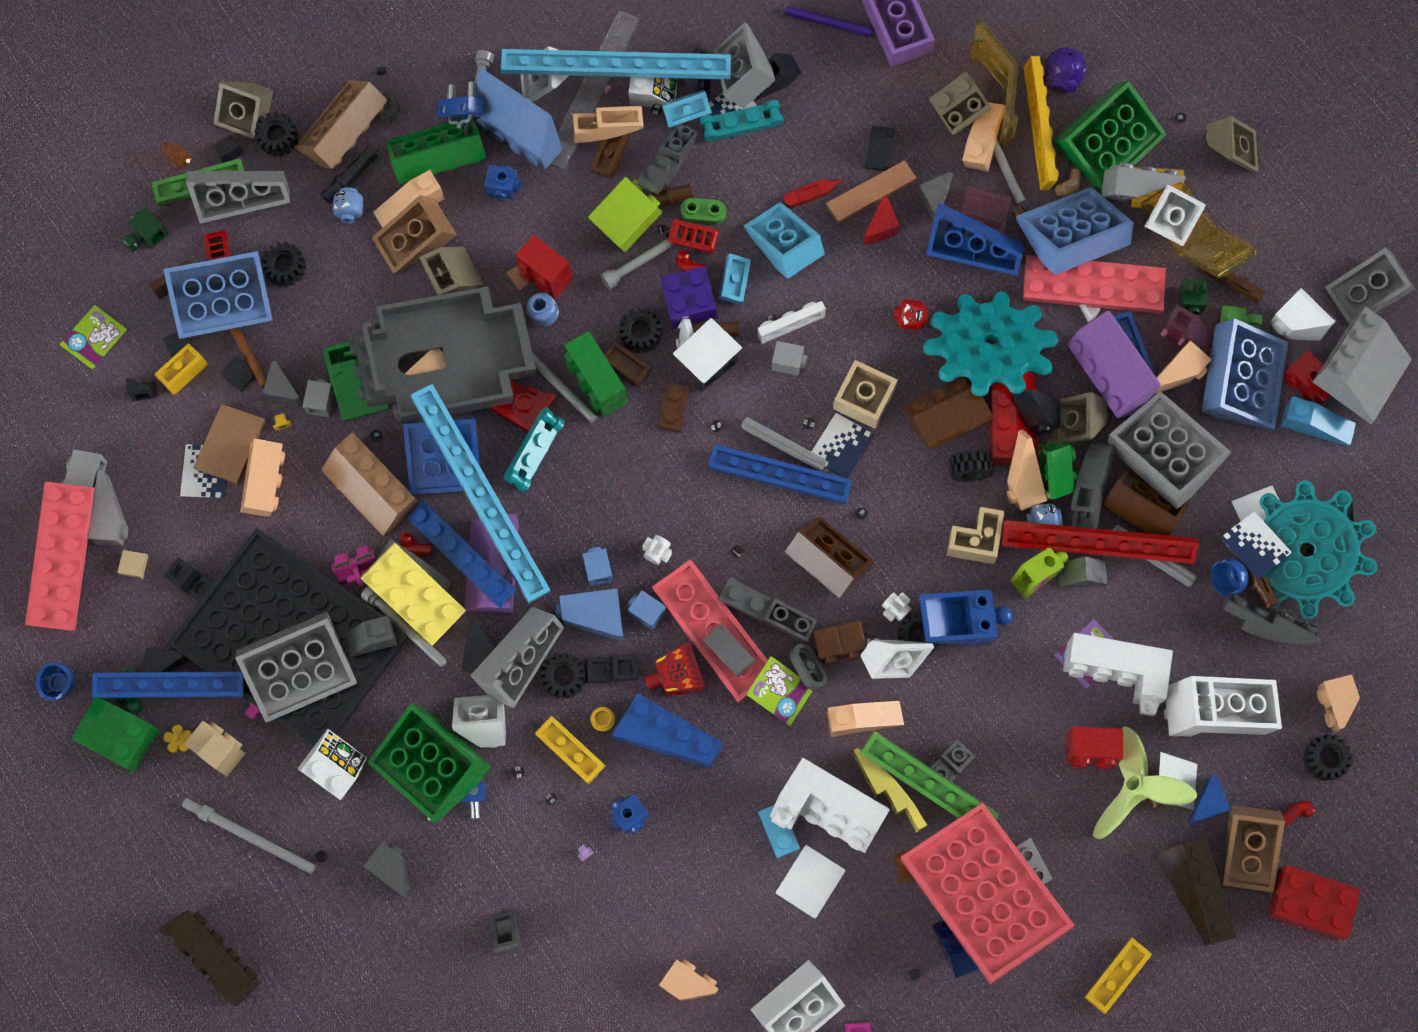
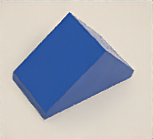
[1188,774,1231,824]

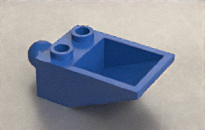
[919,589,1013,645]

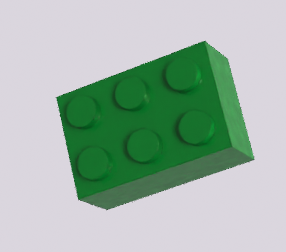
[564,331,628,418]

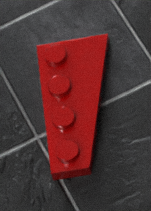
[487,381,557,433]

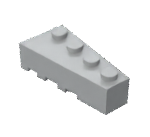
[186,171,290,224]
[471,607,564,708]

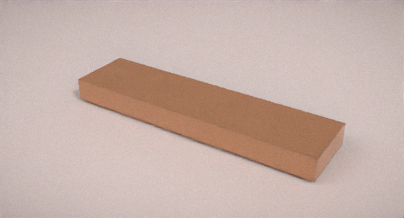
[826,160,917,224]

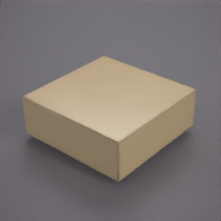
[117,550,148,579]

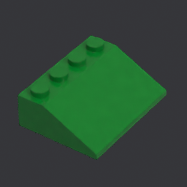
[1052,81,1167,192]
[367,703,491,823]

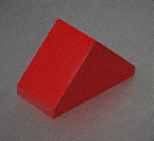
[864,196,900,245]

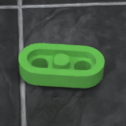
[681,198,726,225]

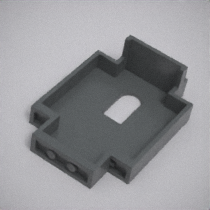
[349,286,536,425]

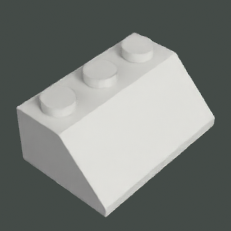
[750,960,845,1032]

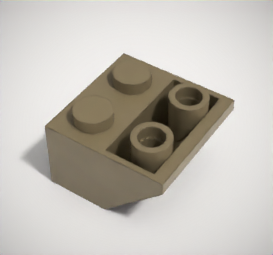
[929,72,991,136]
[419,247,484,295]

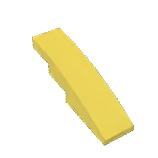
[853,748,927,833]

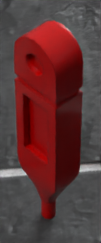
[783,179,843,208]

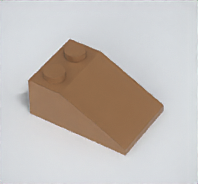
[372,195,457,274]
[1222,805,1285,892]

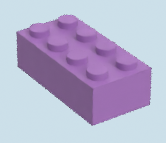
[861,0,935,67]

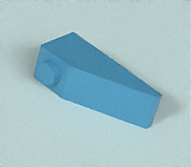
[1280,396,1356,446]

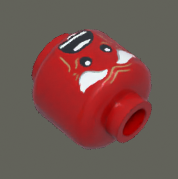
[893,299,928,331]

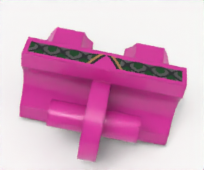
[332,546,377,587]

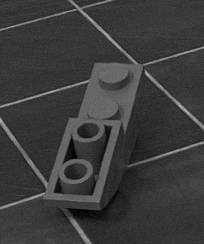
[637,124,699,194]
[1071,444,1115,529]
[718,577,817,642]
[1222,594,1321,644]

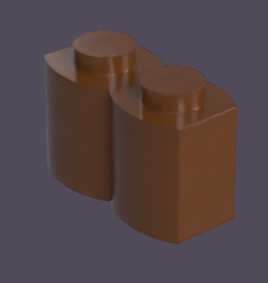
[813,621,867,665]

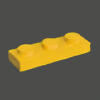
[535,716,606,785]
[1084,938,1152,1014]

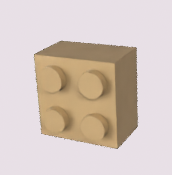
[833,360,898,429]

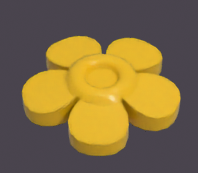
[164,725,192,753]

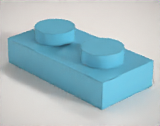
[661,90,712,127]
[718,253,751,305]
[758,805,800,859]

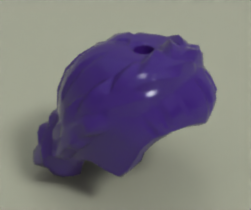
[1044,47,1087,93]

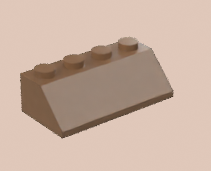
[294,80,388,169]
[321,432,419,537]

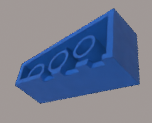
[926,203,1024,276]
[612,693,723,768]

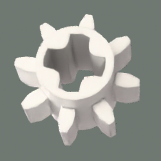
[642,535,672,565]
[882,592,912,622]

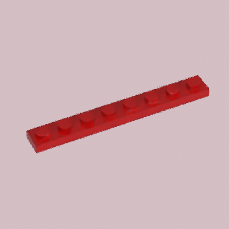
[1001,520,1199,564]

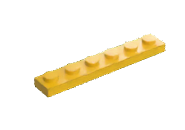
[1023,56,1059,191]

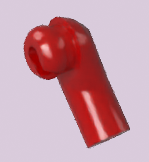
[676,250,706,271]
[399,532,432,556]
[1282,800,1316,826]

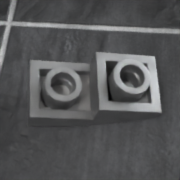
[703,623,756,677]
[930,739,975,782]

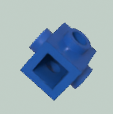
[484,165,521,201]
[610,794,650,834]

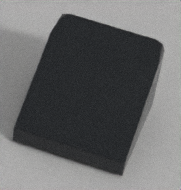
[212,135,243,163]
[163,332,194,357]
[220,356,255,392]

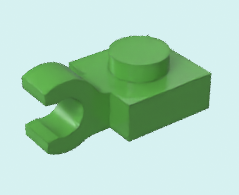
[1219,305,1263,329]

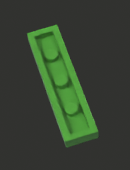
[152,158,245,206]

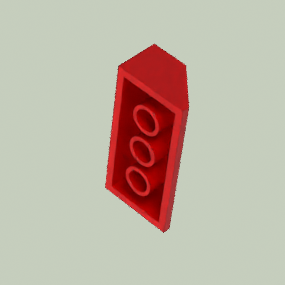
[989,372,1038,466]

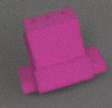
[244,702,261,720]

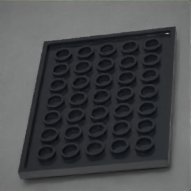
[167,528,409,747]

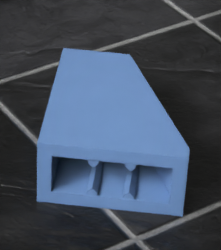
[556,588,624,641]

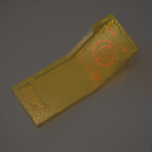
[970,19,1019,147]
[1140,182,1257,278]

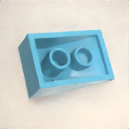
[744,202,825,279]

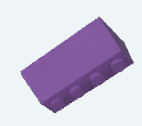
[1068,311,1161,419]
[464,514,519,615]

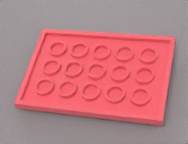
[900,803,1075,985]

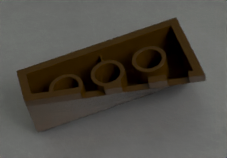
[1153,838,1237,946]
[158,910,260,1006]

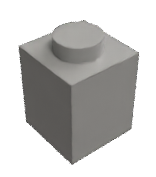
[771,341,808,376]
[302,379,335,417]

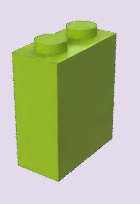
[588,177,663,252]

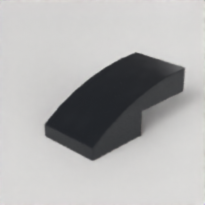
[164,557,214,602]
[585,655,638,683]

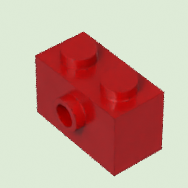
[1283,350,1331,405]

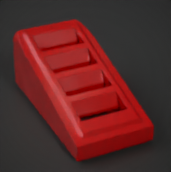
[667,219,720,255]
[203,230,232,261]

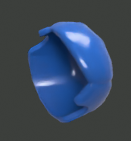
[1211,559,1248,596]

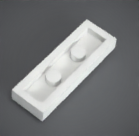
[758,301,826,344]

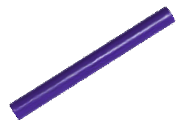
[785,6,873,37]

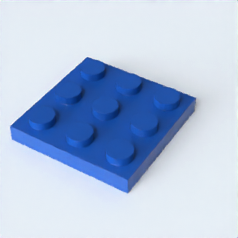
[403,418,480,495]

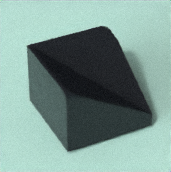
[126,378,157,401]

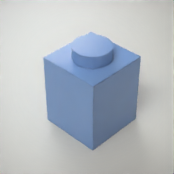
[582,547,613,587]
[627,591,667,631]

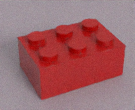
[1267,865,1361,941]

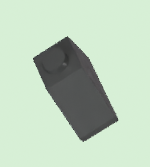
[344,616,398,657]
[364,842,409,899]

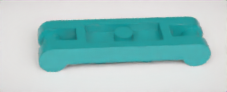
[700,100,784,142]
[504,407,564,492]

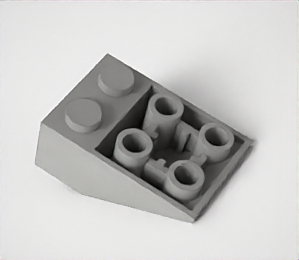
[1101,163,1186,201]

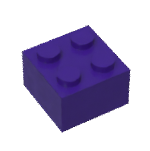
[660,266,718,329]

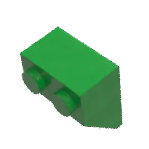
[1038,441,1077,499]

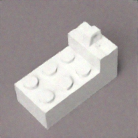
[1063,633,1173,716]
[1163,676,1282,737]
[770,758,890,853]

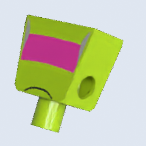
[1010,548,1068,599]

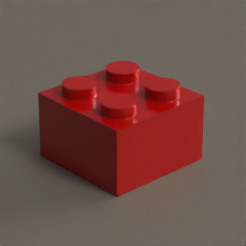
[515,235,573,300]
[1066,726,1123,770]

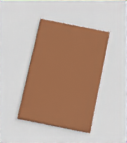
[506,266,528,291]

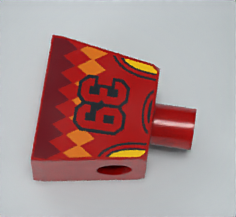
[644,643,705,697]

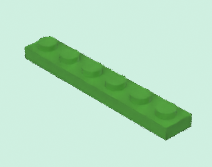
[861,731,999,819]

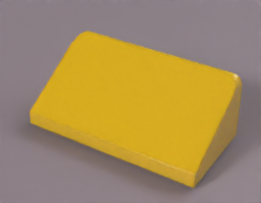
[154,343,208,395]

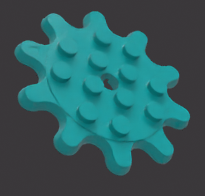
[923,292,1058,396]
[1248,480,1378,619]

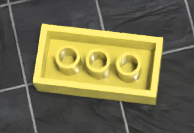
[360,543,466,646]

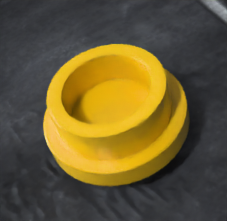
[590,707,615,732]

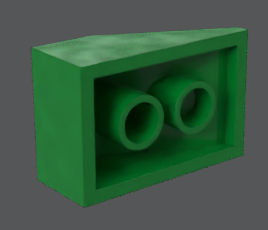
[71,698,160,773]

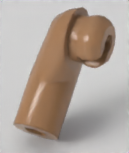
[1055,169,1082,197]

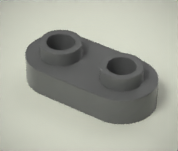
[790,643,827,690]

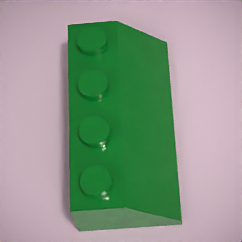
[386,117,486,185]

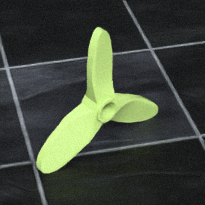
[1093,727,1197,839]

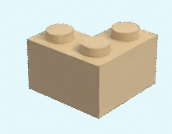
[946,507,1004,564]
[184,721,246,777]

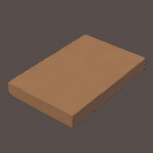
[193,404,266,485]

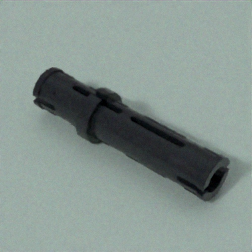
[320,146,378,204]

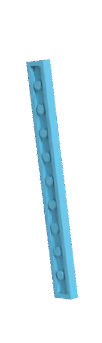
[501,49,731,79]
[411,384,550,604]

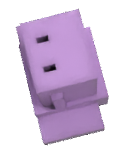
[578,844,594,862]

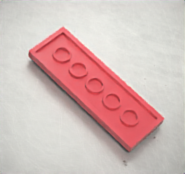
[1022,255,1166,314]
[25,482,95,631]
[652,559,768,703]

